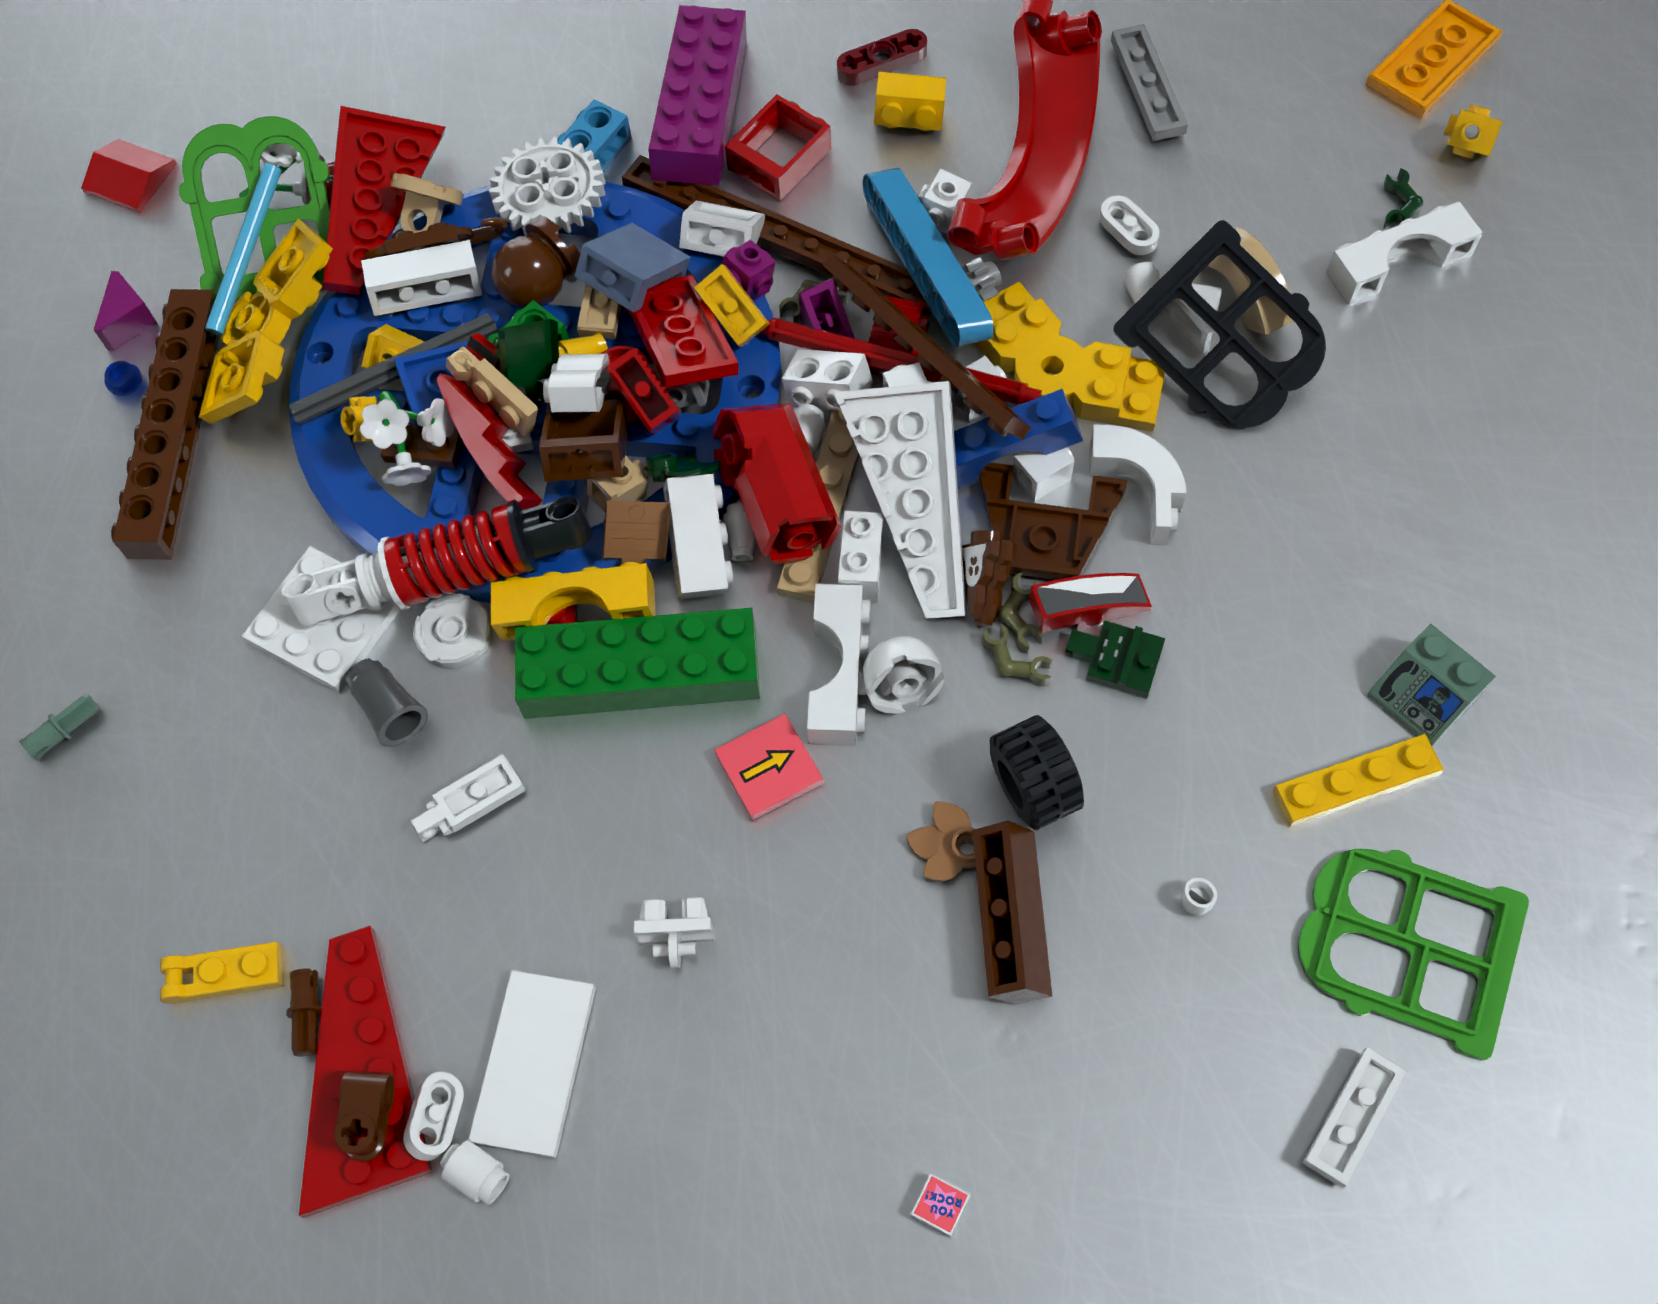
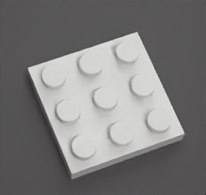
[241,546,401,693]

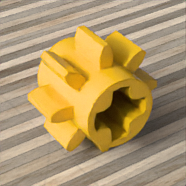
[341,396,378,442]

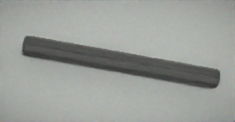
[289,314,497,424]

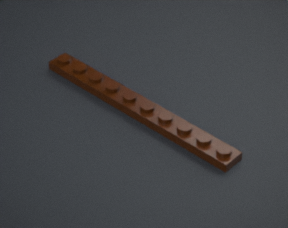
[622,155,932,317]

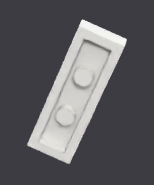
[1302,1047,1408,1189]

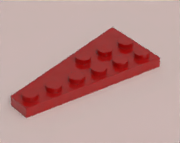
[322,106,446,295]

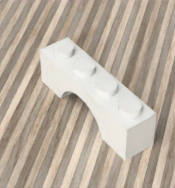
[1326,201,1483,305]
[951,356,1074,502]
[807,584,870,746]

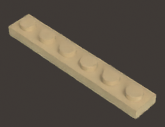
[777,410,860,603]

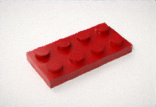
[628,275,739,388]

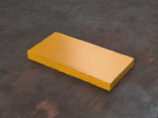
[1366,0,1503,118]

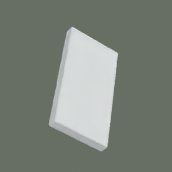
[468,970,596,1159]

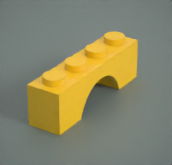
[491,562,656,641]

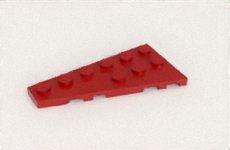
[299,926,433,1218]

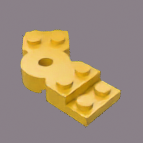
[199,219,333,424]
[976,282,1165,432]

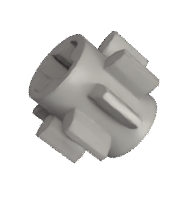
[962,256,1002,302]

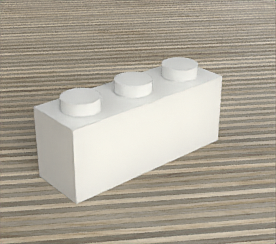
[361,240,482,316]
[663,474,733,600]

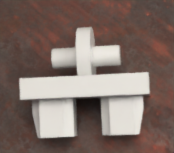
[634,897,714,968]

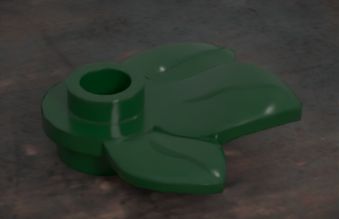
[643,453,721,482]

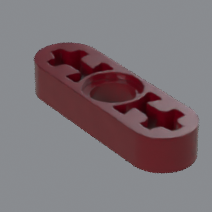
[837,29,927,86]

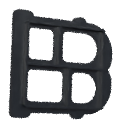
[1113,220,1326,429]

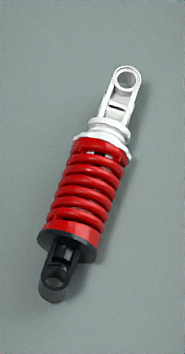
[281,496,593,626]

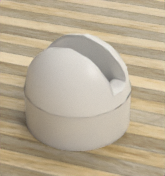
[1181,878,1218,915]

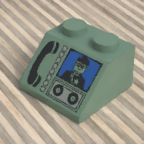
[1367,624,1496,746]

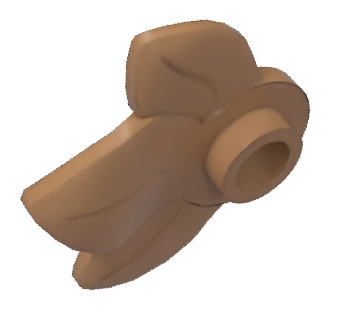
[906,801,976,882]

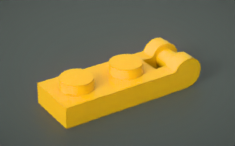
[160,941,283,1004]

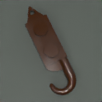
[365,217,508,259]

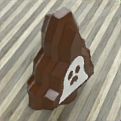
[962,530,1017,627]

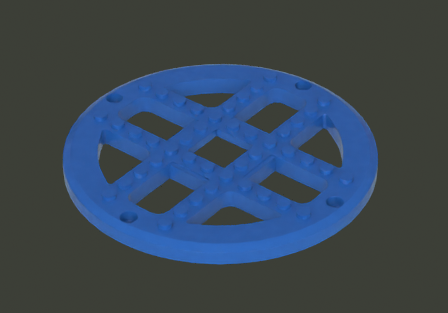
[289,182,782,603]

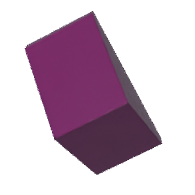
[93,271,157,351]
[798,278,855,339]

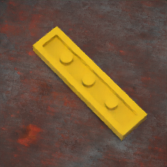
[1273,734,1444,827]

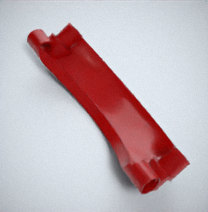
[947,0,1102,260]

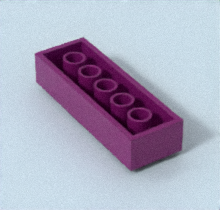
[648,5,747,186]

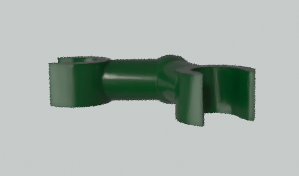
[1383,168,1423,229]

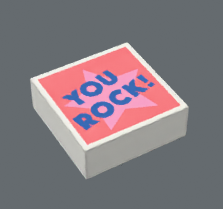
[910,1173,971,1238]

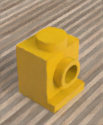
[361,324,425,380]

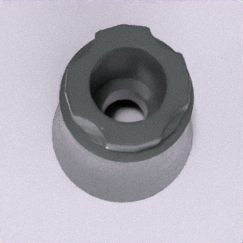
[345,658,428,746]

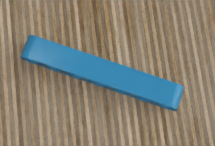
[862,168,993,347]

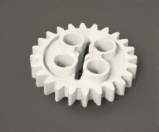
[489,137,606,236]

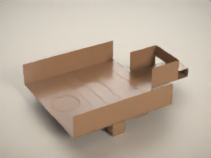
[602,501,670,565]

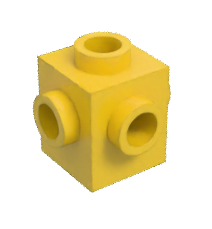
[1443,104,1503,159]

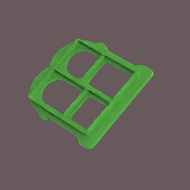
[179,116,330,300]
[1298,848,1529,1061]

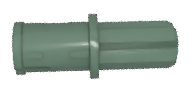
[19,694,99,761]

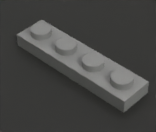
[1111,24,1188,141]

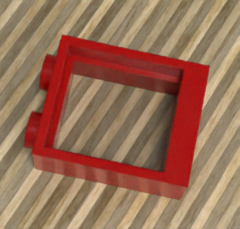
[725,94,831,202]

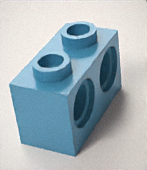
[557,99,632,172]

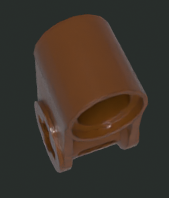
[334,1072,395,1162]

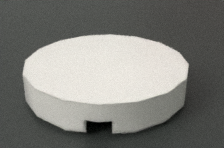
[413,593,492,669]

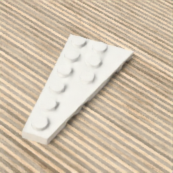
[833,381,966,619]

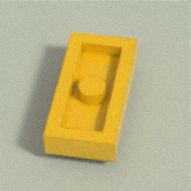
[694,264,770,347]

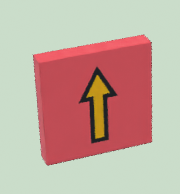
[714,713,824,821]

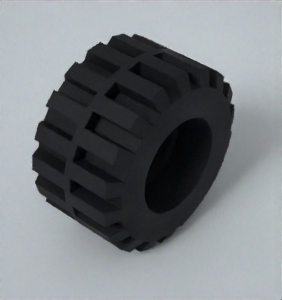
[989,715,1084,831]

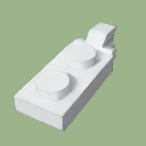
[411,754,526,842]

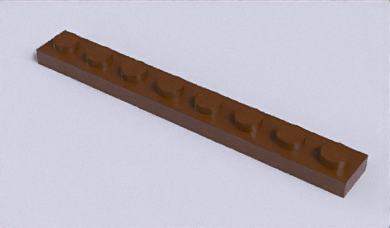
[823,254,1032,440]

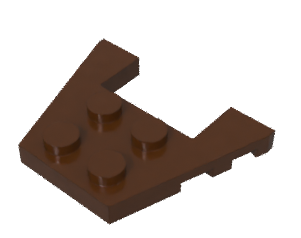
[979,462,1127,580]

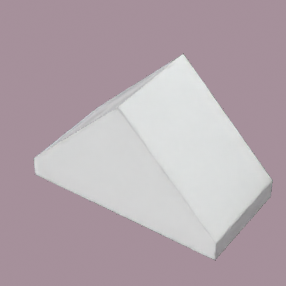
[1164,283,1222,355]

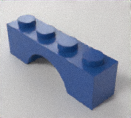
[954,389,1083,489]

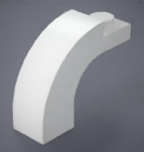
[1089,424,1187,545]

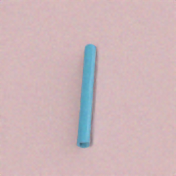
[205,163,282,335]

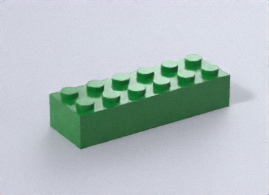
[515,608,760,719]

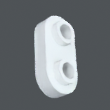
[1099,195,1160,255]
[403,1071,464,1161]

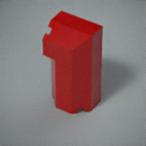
[713,403,842,564]

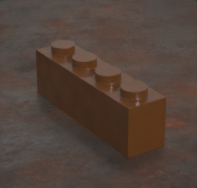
[972,820,1053,1004]

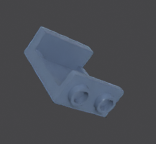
[574,223,691,312]

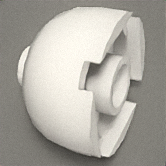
[863,636,945,714]

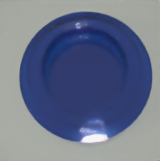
[104,361,142,396]

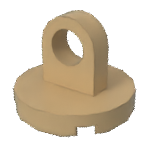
[390,173,464,233]

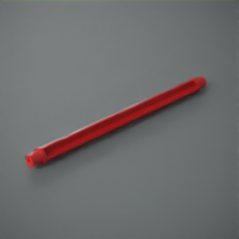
[758,318,1042,405]

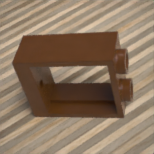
[539,398,628,482]

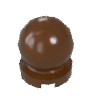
[491,215,580,309]

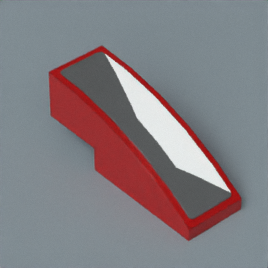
[1029,573,1152,633]

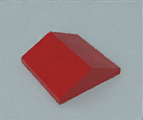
[81,139,177,213]

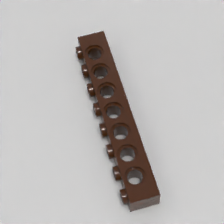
[111,289,220,560]

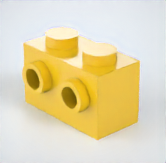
[874,72,946,131]

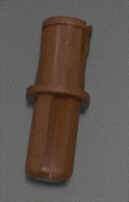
[286,968,322,1057]

